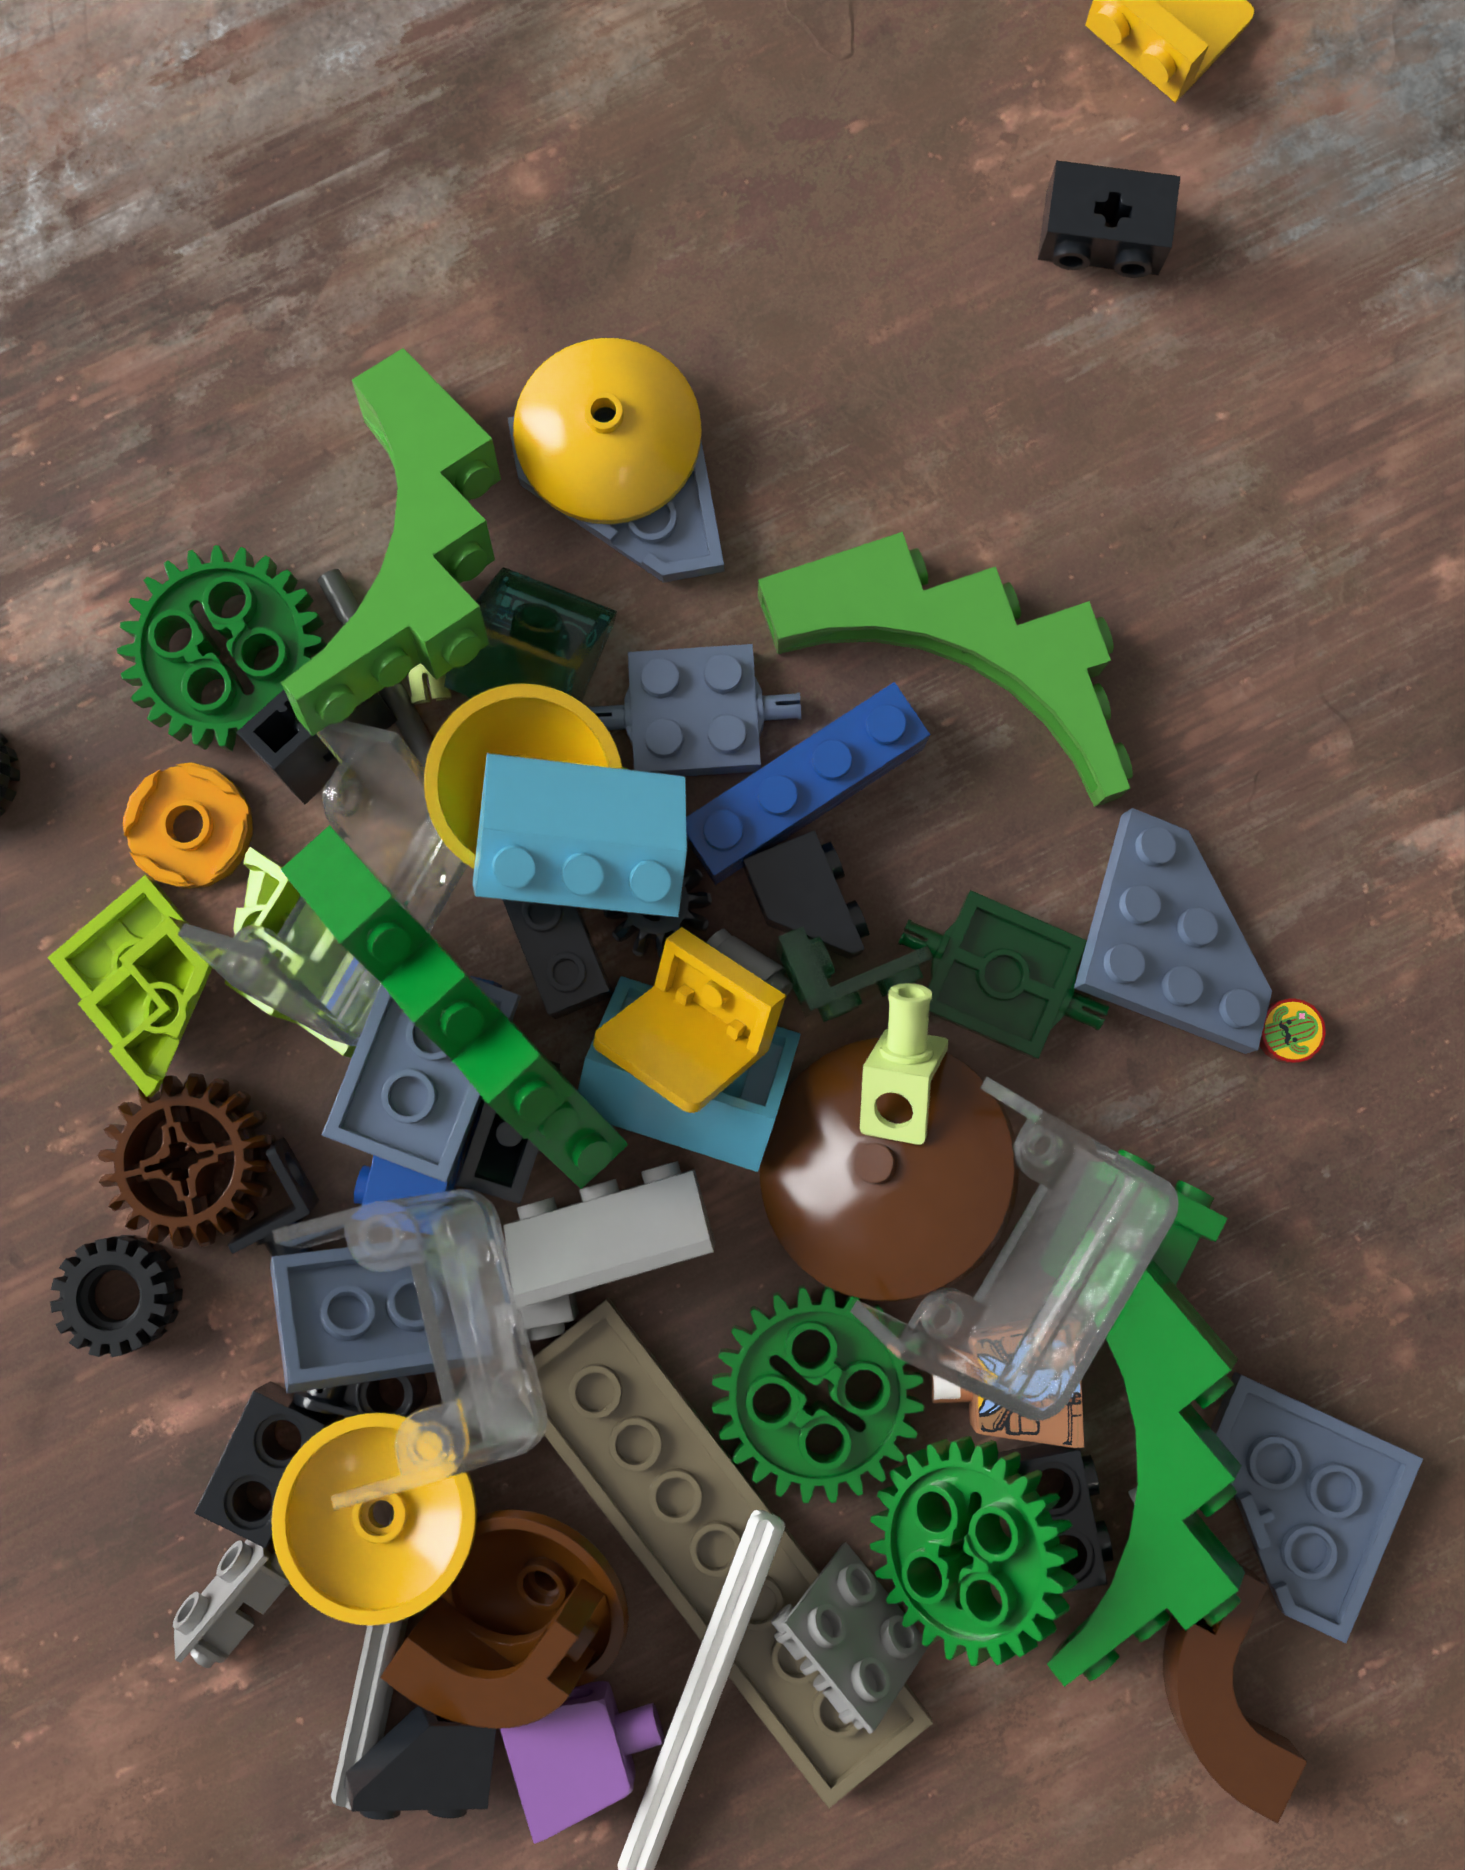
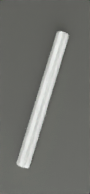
[617,1510,785,1870]

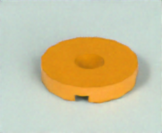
[123,762,253,889]

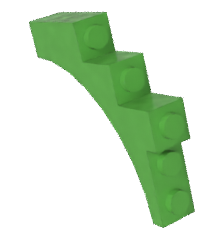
[281,348,501,736]
[758,532,1133,807]

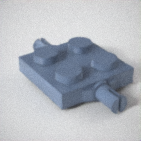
[587,644,801,776]

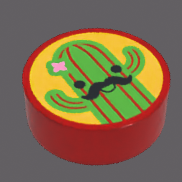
[1259,999,1326,1063]

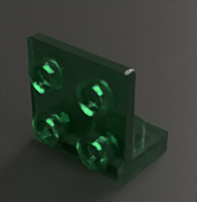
[775,926,933,1023]

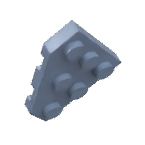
[508,385,724,583]
[1074,808,1272,1054]
[1211,1371,1423,1643]

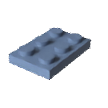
[322,977,521,1183]
[270,1232,491,1394]

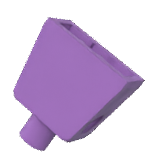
[500,1681,664,1844]

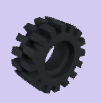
[50,1235,183,1357]

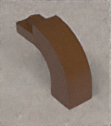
[1163,1564,1307,1824]
[380,1578,604,1729]

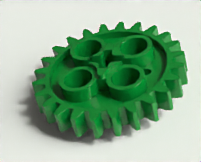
[117,545,327,752]
[712,1285,924,1503]
[870,1436,1078,1666]

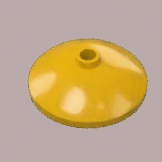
[513,338,701,524]
[424,683,622,869]
[272,1413,477,1625]

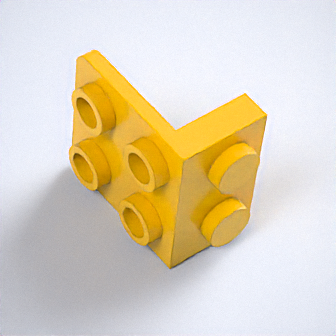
[1085,0,1254,103]
[593,927,786,1113]

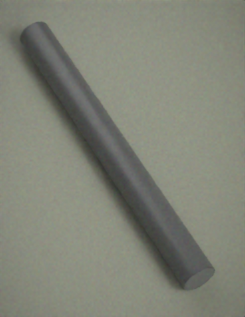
[317,569,433,774]

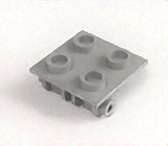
[771,1542,929,1734]

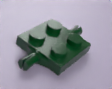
[898,890,1109,1059]

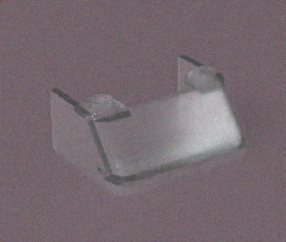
[178,720,468,1046]
[850,1077,1178,1421]
[272,1189,547,1510]

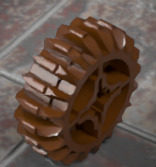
[97,1073,276,1249]

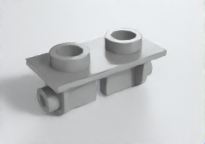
[173,1539,290,1668]

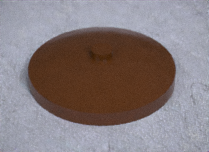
[760,1038,1019,1302]

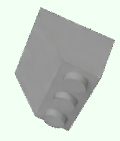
[504,1161,716,1309]

